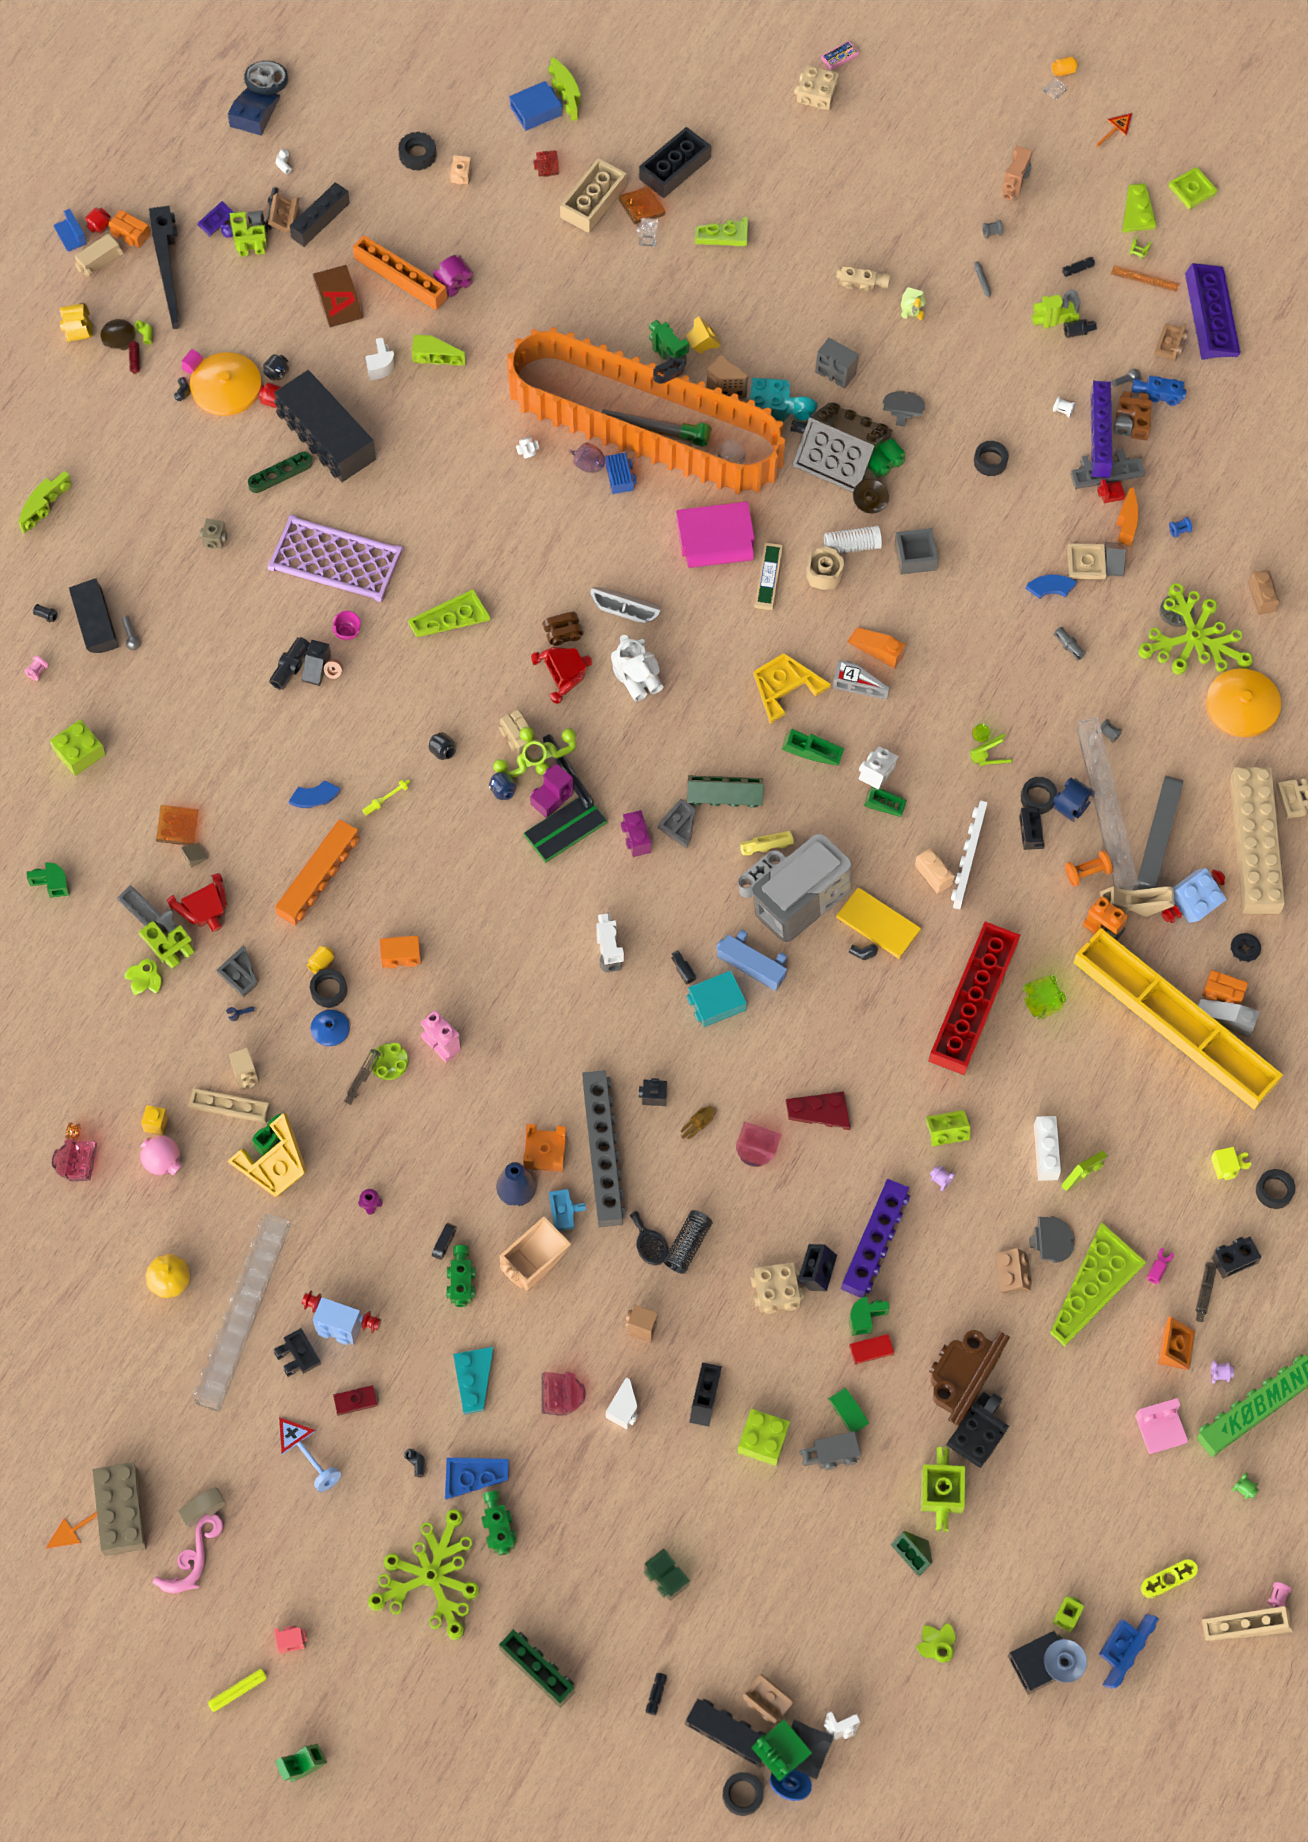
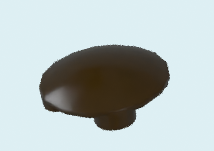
[100,319,136,350]

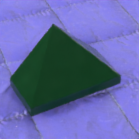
[891,1531,933,1576]

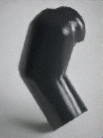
[174,377,191,402]
[404,1449,425,1477]

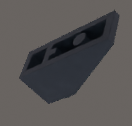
[689,1362,722,1427]

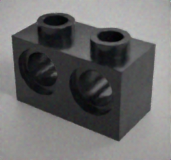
[1212,1237,1262,1279]

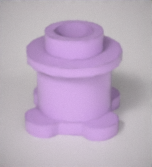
[930,1165,955,1192]
[1211,1360,1234,1383]

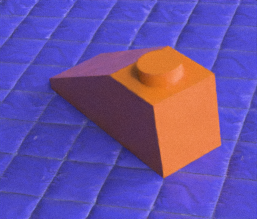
[848,627,906,669]

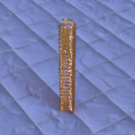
[1111,265,1180,292]

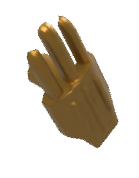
[681,1106,716,1139]

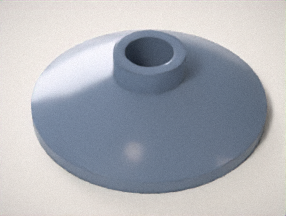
[1044,1639,1087,1683]

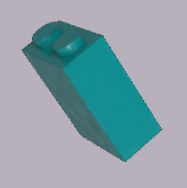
[686,970,747,1027]

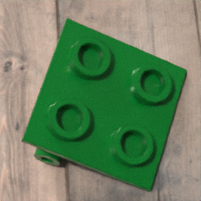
[751,1720,812,1781]

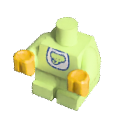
[901,287,926,320]

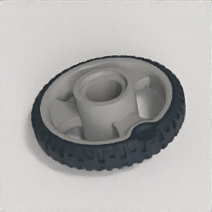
[244,60,288,95]

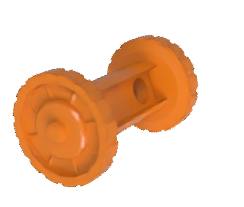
[1065,850,1113,887]

